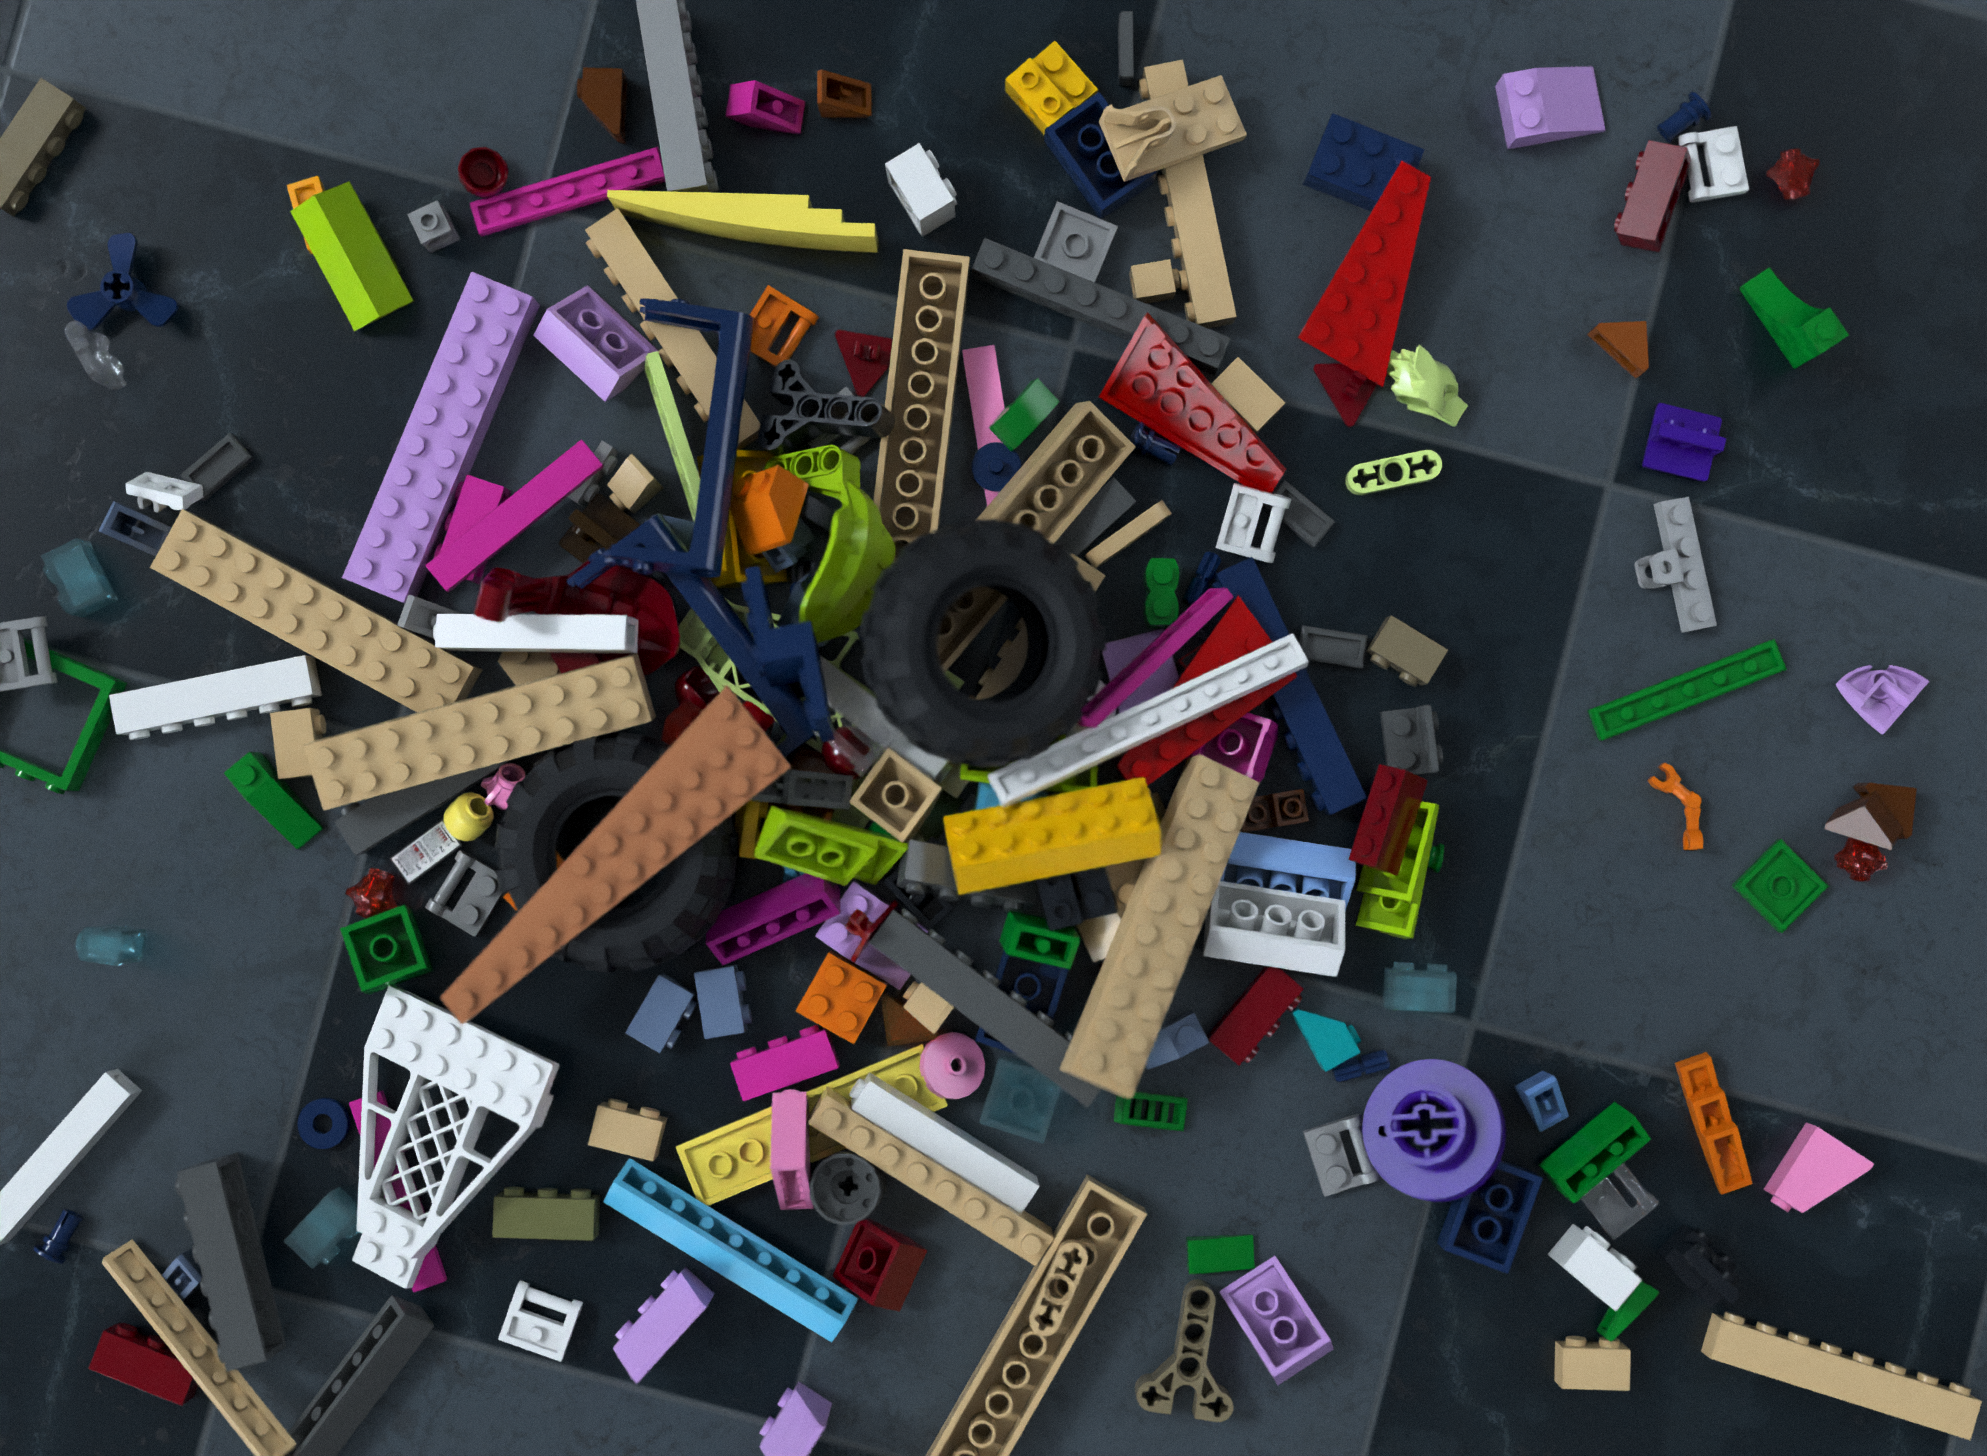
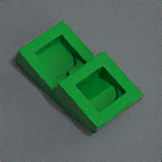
[989,378,1060,451]

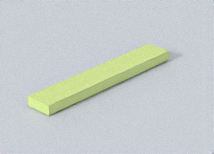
[644,351,700,523]

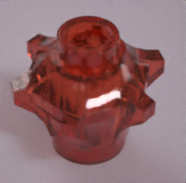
[1766,148,1820,199]
[1834,837,1888,882]
[345,868,397,919]

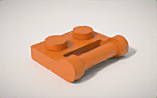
[750,285,819,368]

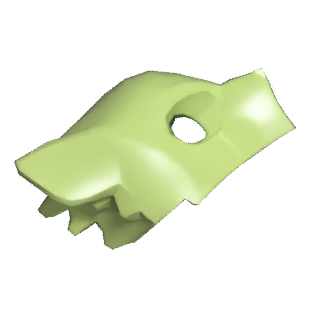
[1387,345,1468,427]

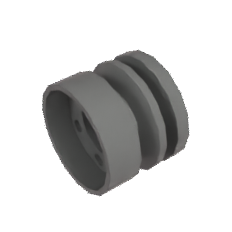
[809,1149,886,1225]

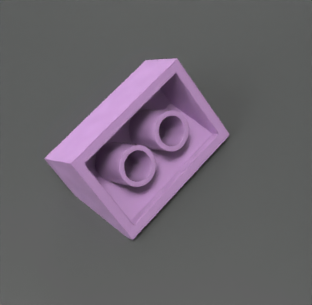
[533,285,658,402]
[613,1267,715,1383]

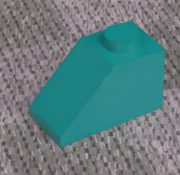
[1290,1007,1361,1072]

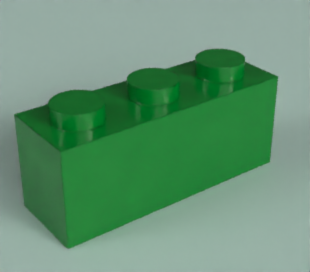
[1539,1101,1651,1203]

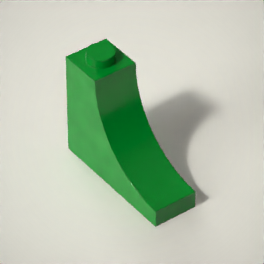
[1739,267,1849,369]

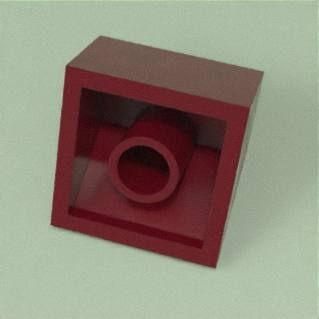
[832,1218,927,1312]

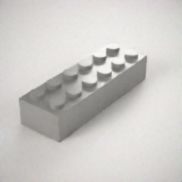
[636,0,719,193]

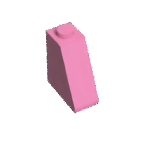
[1763,1122,1874,1213]

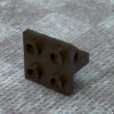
[559,493,641,563]

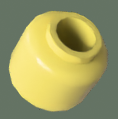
[443,792,494,842]

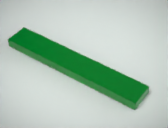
[1587,639,1787,741]

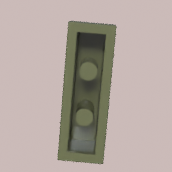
[492,1187,600,1241]

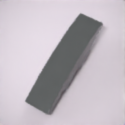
[1054,477,1136,557]
[750,770,853,810]

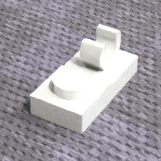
[125,472,204,513]

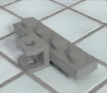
[1634,497,1717,633]

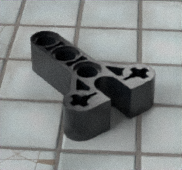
[758,359,895,457]

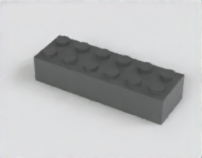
[175,1152,287,1372]

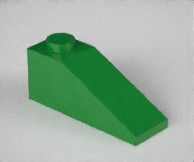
[224,752,324,850]

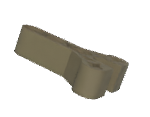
[1135,1279,1233,1422]

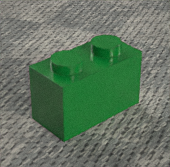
[999,910,1081,969]

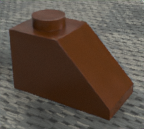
[577,67,628,143]

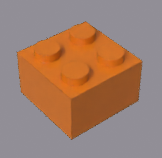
[796,950,888,1044]

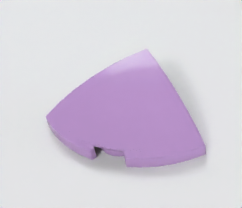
[1836,665,1929,735]

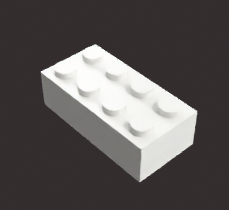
[1203,881,1345,977]

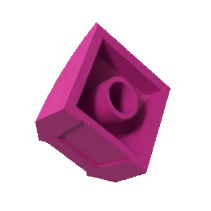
[1186,713,1279,784]

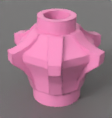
[481,763,525,810]

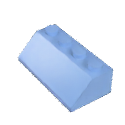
[1220,832,1356,912]

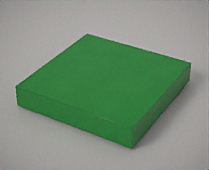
[1731,839,1829,933]

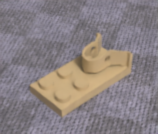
[1099,75,1247,182]

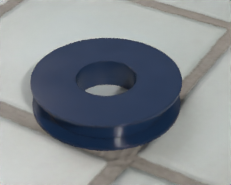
[297,1098,350,1149]

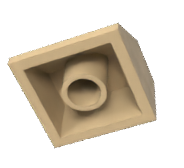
[849,747,943,843]

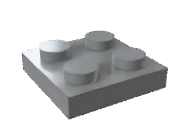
[1034,201,1118,282]

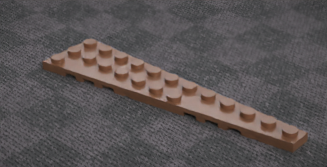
[440,686,792,1025]

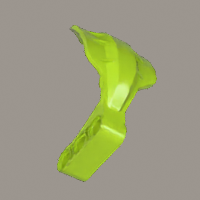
[764,445,896,643]

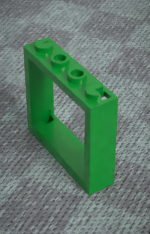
[0,637,127,795]

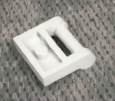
[1678,126,1749,202]
[1216,483,1292,563]
[498,1280,583,1362]

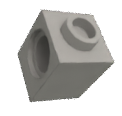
[407,200,460,253]

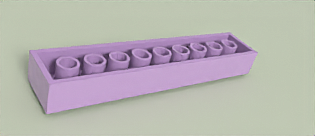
[342,272,540,603]

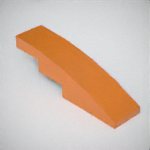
[1675,1052,1753,1195]

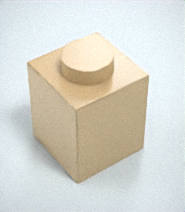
[1129,259,1180,303]

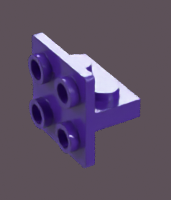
[1642,403,1727,482]

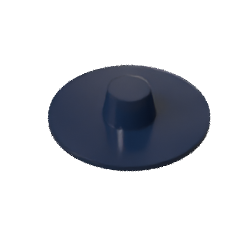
[972,442,1021,492]

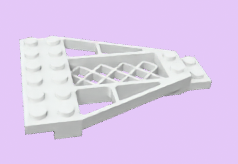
[352,985,560,1289]

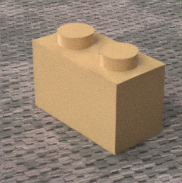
[1211,357,1285,434]
[270,708,326,780]
[588,1099,667,1161]
[1554,1336,1631,1391]

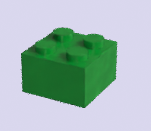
[340,905,433,995]

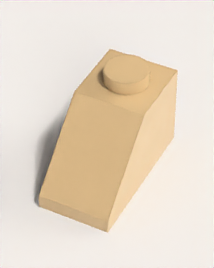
[607,454,663,514]
[902,981,954,1034]

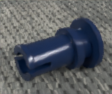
[1657,92,1712,143]
[1129,422,1180,466]
[33,1208,83,1264]

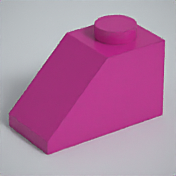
[725,80,805,134]

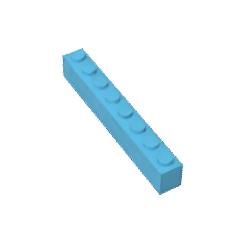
[603,1158,858,1343]

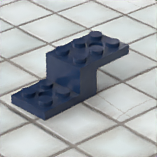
[741,566,835,742]

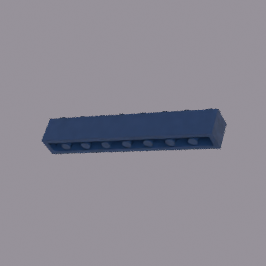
[1211,557,1367,815]

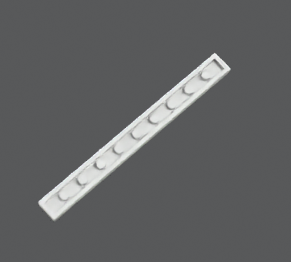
[988,633,1309,808]

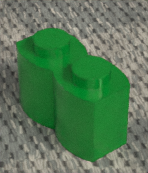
[1143,558,1179,628]

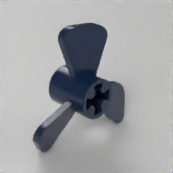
[67,233,179,331]

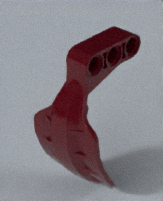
[474,560,681,675]

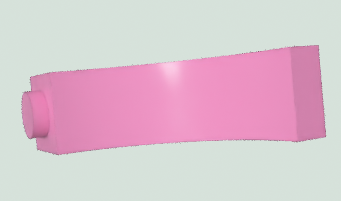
[770,1089,814,1210]

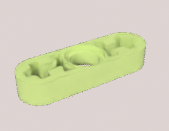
[1346,450,1442,495]

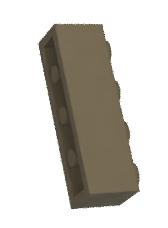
[0,78,86,217]

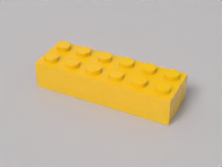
[943,777,1161,895]

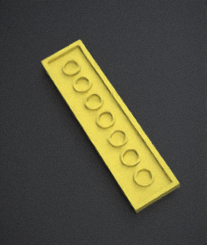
[676,1043,948,1206]

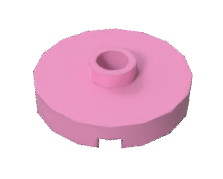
[919,1032,985,1100]

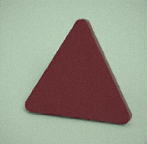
[835,330,893,397]
[1313,363,1377,427]
[844,901,899,963]

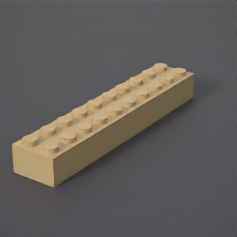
[873,249,970,561]
[863,401,1136,673]
[150,509,483,712]
[303,653,656,810]
[1059,754,1259,1099]
[926,1174,1147,1456]

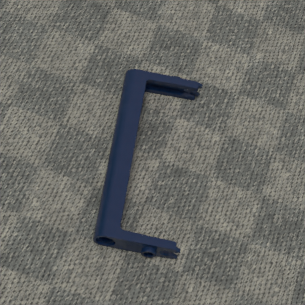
[603,298,754,578]
[567,514,818,758]

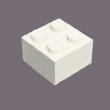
[885,143,957,237]
[1548,1224,1642,1311]

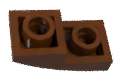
[1240,789,1309,832]

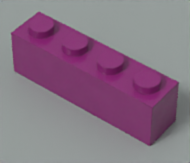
[706,873,841,965]

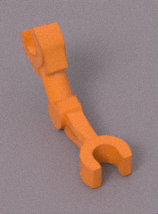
[1648,763,1703,850]

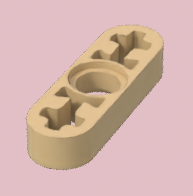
[1085,500,1172,569]
[1029,1239,1088,1336]

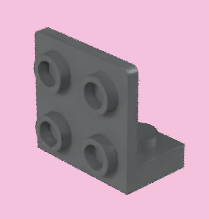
[1380,705,1443,774]

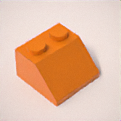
[730,465,809,556]

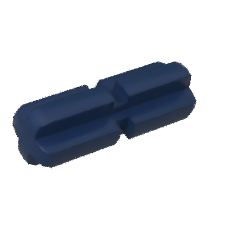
[1183,551,1221,605]
[1332,1050,1390,1082]

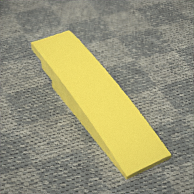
[607,190,878,253]

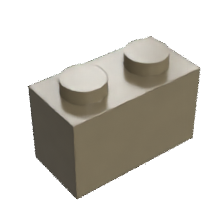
[1366,615,1448,687]

